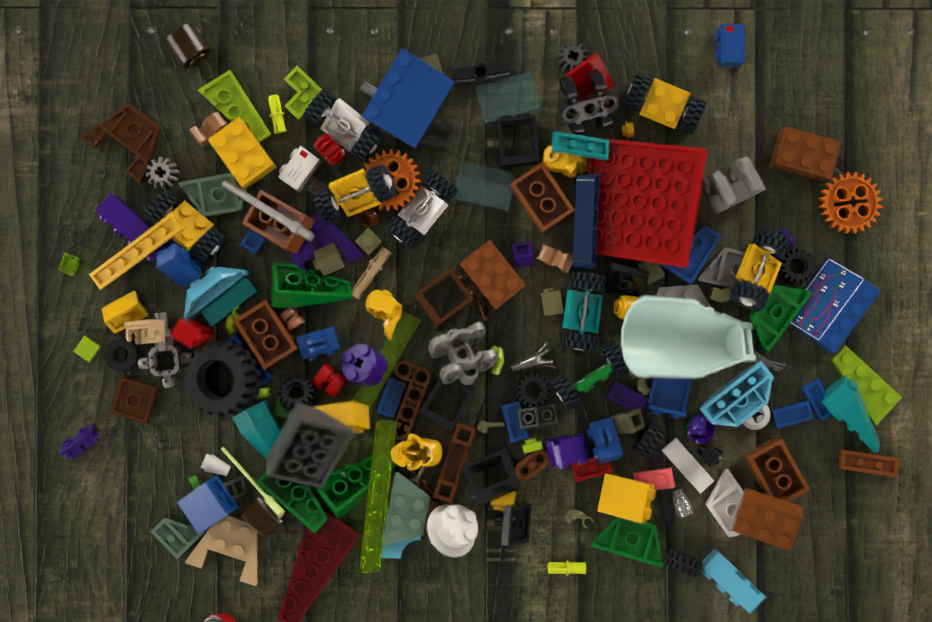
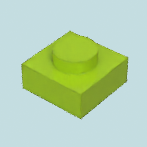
[521,438,543,453]

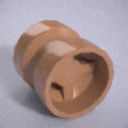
[279,307,305,332]

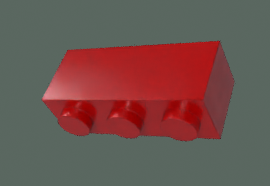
[170,319,214,348]

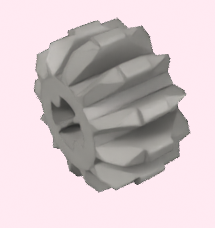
[146,157,179,190]

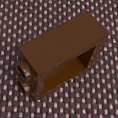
[414,268,475,326]

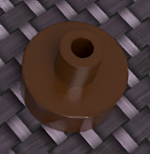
[360,208,380,228]

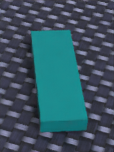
[551,131,610,160]
[201,276,258,327]

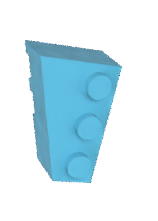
[701,548,766,614]

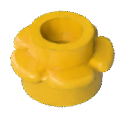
[621,121,634,140]

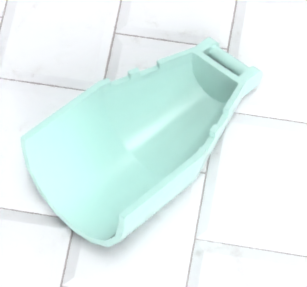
[621,296,756,379]

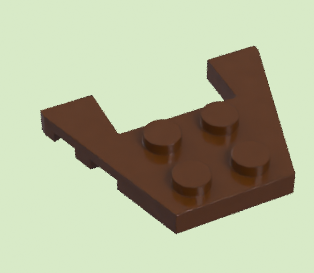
[80,103,162,183]

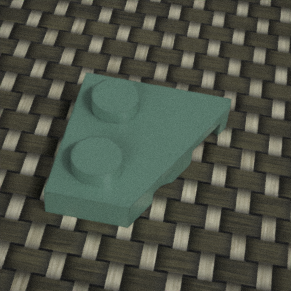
[150,518,205,559]

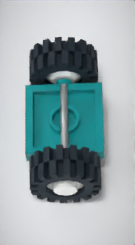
[562,272,606,351]

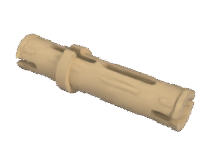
[352,246,392,299]

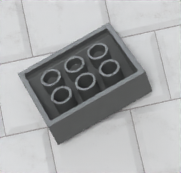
[266,403,355,488]

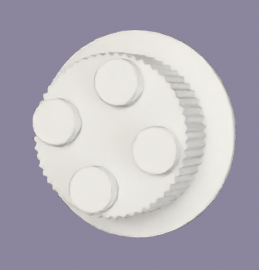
[427,504,478,557]

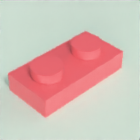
[633,468,675,490]

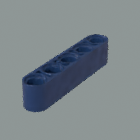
[573,174,600,269]

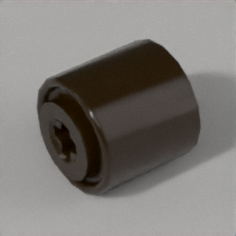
[164,23,211,69]
[241,491,288,537]

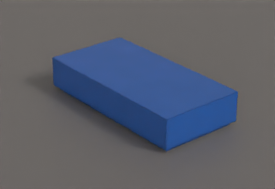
[376,376,407,419]
[801,378,833,421]
[771,400,814,429]
[501,401,529,443]

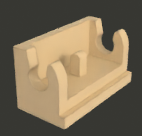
[124,319,165,345]

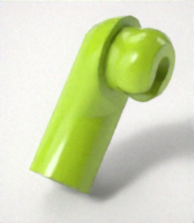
[491,346,504,375]

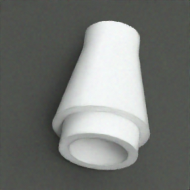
[200,454,231,476]

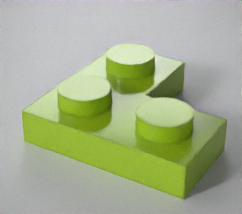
[284,66,322,120]

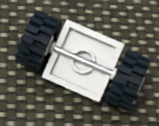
[304,89,384,163]
[385,169,459,249]

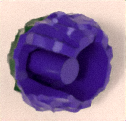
[684,412,715,444]

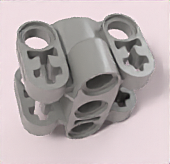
[702,156,766,214]
[428,322,498,385]

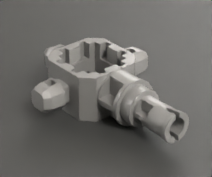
[138,312,193,388]

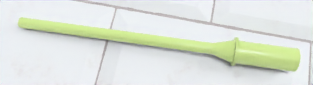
[221,447,285,517]

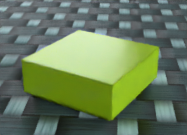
[73,336,102,362]

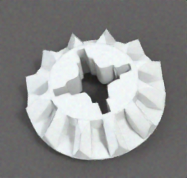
[742,405,770,430]

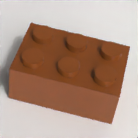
[769,126,841,182]
[509,162,575,234]
[242,190,315,254]
[460,240,526,309]
[233,300,299,370]
[743,437,810,502]
[732,488,803,551]

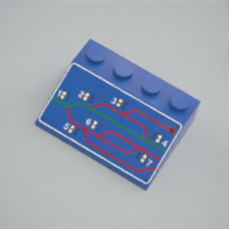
[790,258,881,353]

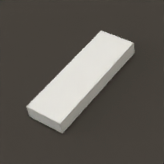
[661,437,714,494]

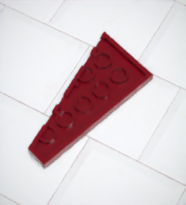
[278,506,361,622]

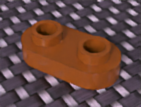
[515,449,549,480]

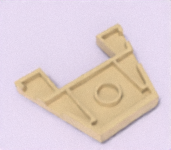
[185,515,258,586]

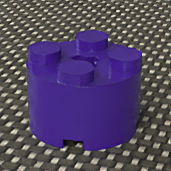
[342,344,387,387]
[545,433,588,469]

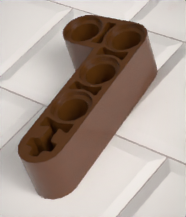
[392,361,431,440]

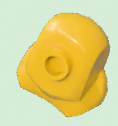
[542,145,589,178]
[365,290,403,340]
[391,433,443,471]

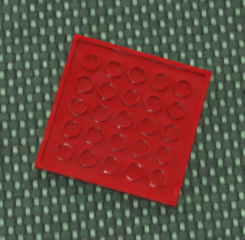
[587,137,708,268]

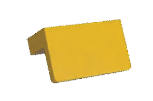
[102,291,148,334]

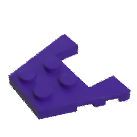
[291,214,364,271]

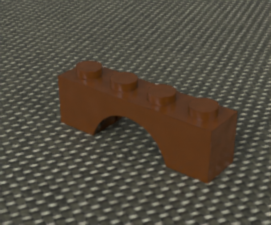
[433,421,476,503]

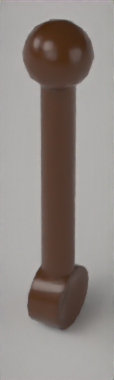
[470,284,489,322]
[411,470,438,501]

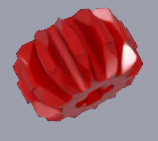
[313,133,346,166]

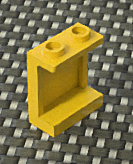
[597,473,656,523]

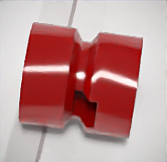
[312,363,348,398]

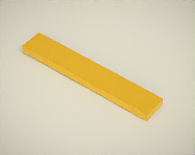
[89,211,186,290]

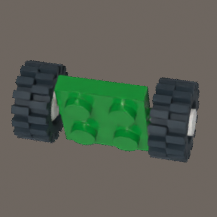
[550,341,630,411]

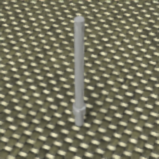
[222,180,314,241]

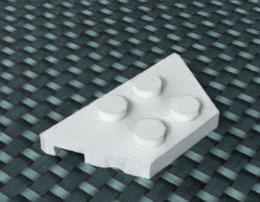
[705,468,744,537]

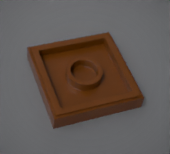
[110,376,159,424]

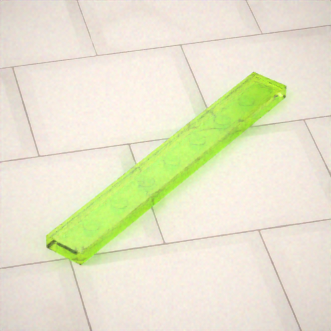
[360,421,397,573]

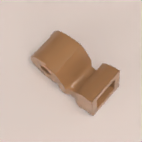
[189,112,228,148]
[536,245,573,275]

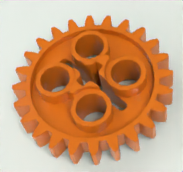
[364,149,422,212]
[818,172,883,234]

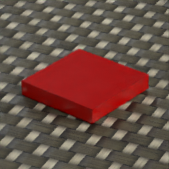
[565,53,615,106]

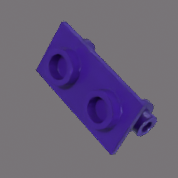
[60,424,101,460]

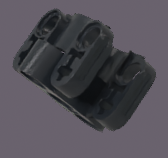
[559,68,618,136]

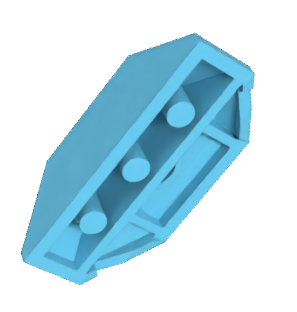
[184,267,250,319]
[699,361,774,427]

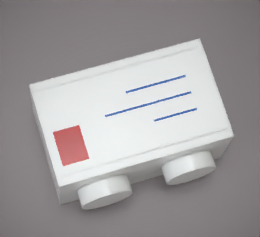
[278,146,321,193]

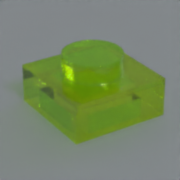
[58,252,80,276]

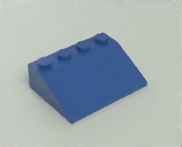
[362,49,455,149]

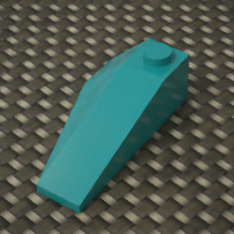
[822,375,881,453]
[233,400,282,458]

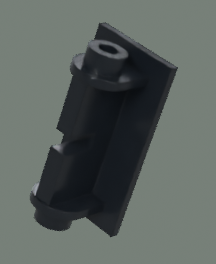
[697,444,723,467]

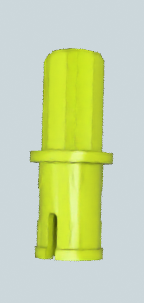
[268,95,287,134]
[547,560,586,576]

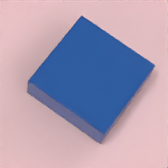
[240,229,267,255]

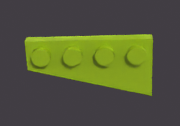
[198,70,272,143]
[831,345,902,426]

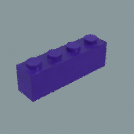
[95,193,171,262]

